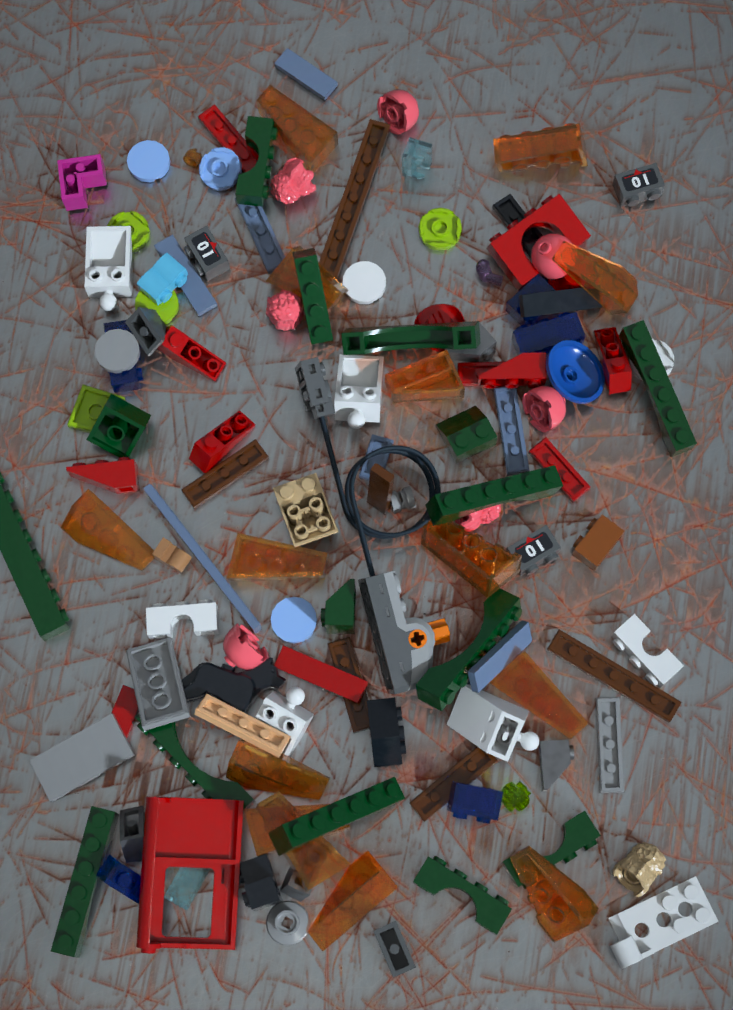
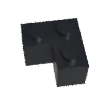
[367,697,406,767]
[239,854,283,911]

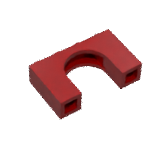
[486,193,591,291]

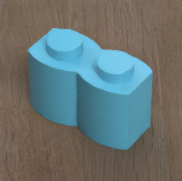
[137,253,188,305]

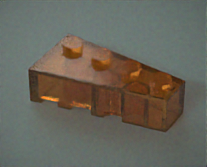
[493,123,588,172]

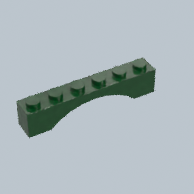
[619,320,697,457]
[341,321,481,355]
[425,465,563,526]
[416,587,522,711]
[135,714,256,814]
[268,777,405,856]
[51,806,119,958]

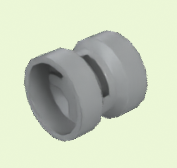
[390,486,416,514]

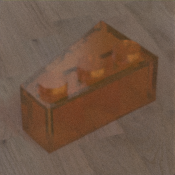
[266,246,349,309]
[384,350,465,403]

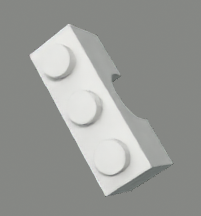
[146,600,220,640]
[611,614,684,688]

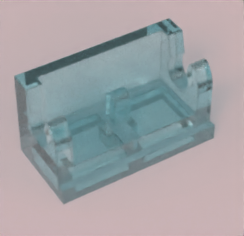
[402,137,432,179]
[164,867,211,910]

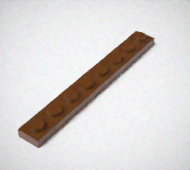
[319,119,390,280]

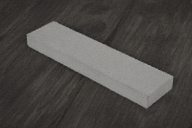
[595,697,625,793]

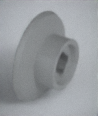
[266,901,310,945]

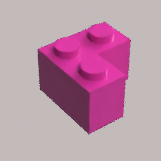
[57,154,107,211]

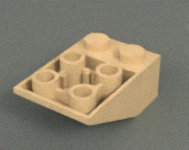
[273,473,338,547]

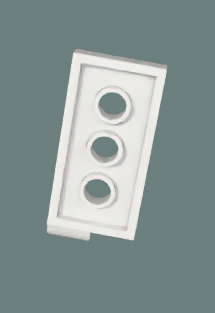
[608,876,719,969]

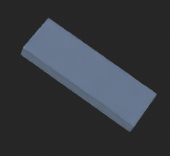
[274,48,338,101]

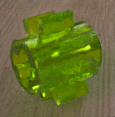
[500,781,531,812]

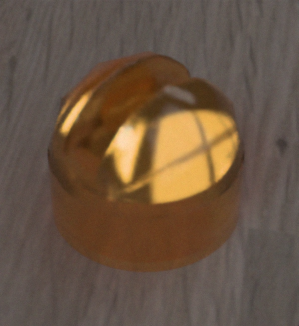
[183,148,202,168]

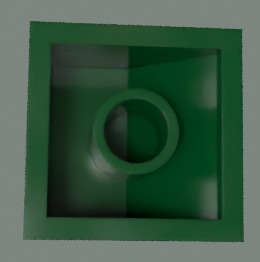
[86,394,151,458]
[436,405,497,464]
[321,579,356,634]

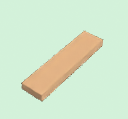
[194,694,291,758]

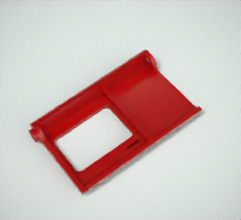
[136,796,244,954]

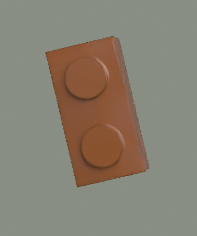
[572,514,624,571]

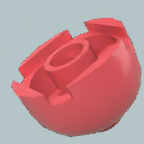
[377,89,419,135]
[531,233,577,279]
[522,386,566,432]
[223,623,269,670]

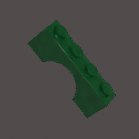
[235,116,278,207]
[292,248,333,345]
[502,811,601,889]
[413,856,512,935]

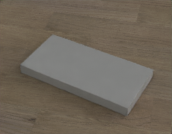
[126,637,190,731]
[29,713,135,802]

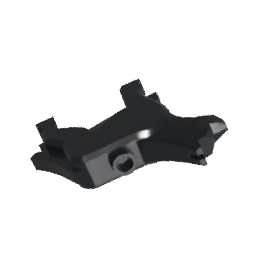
[182,657,286,735]

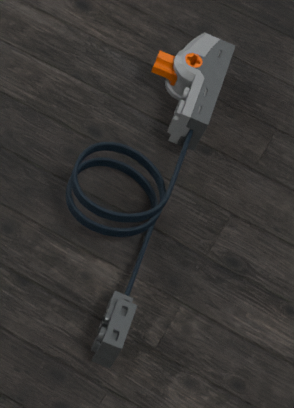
[295,357,450,695]

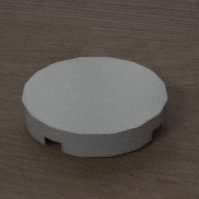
[95,329,140,374]

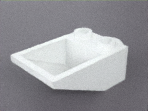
[84,226,133,311]
[334,354,384,429]
[447,684,539,762]
[235,686,314,781]

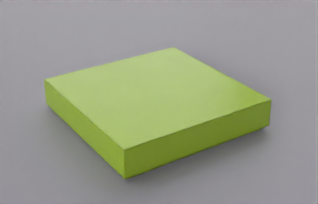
[67,384,126,434]

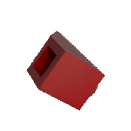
[157,325,226,381]
[594,327,632,394]
[477,352,547,389]
[189,410,256,473]
[66,457,140,494]

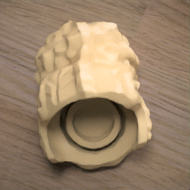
[612,842,666,897]

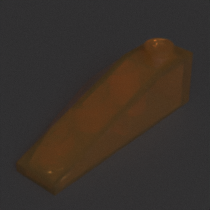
[552,241,638,315]
[61,489,154,571]
[226,739,330,800]
[510,846,599,942]
[308,851,398,951]

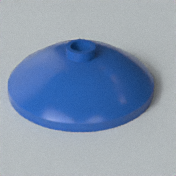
[546,340,605,404]

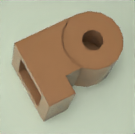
[152,537,192,573]

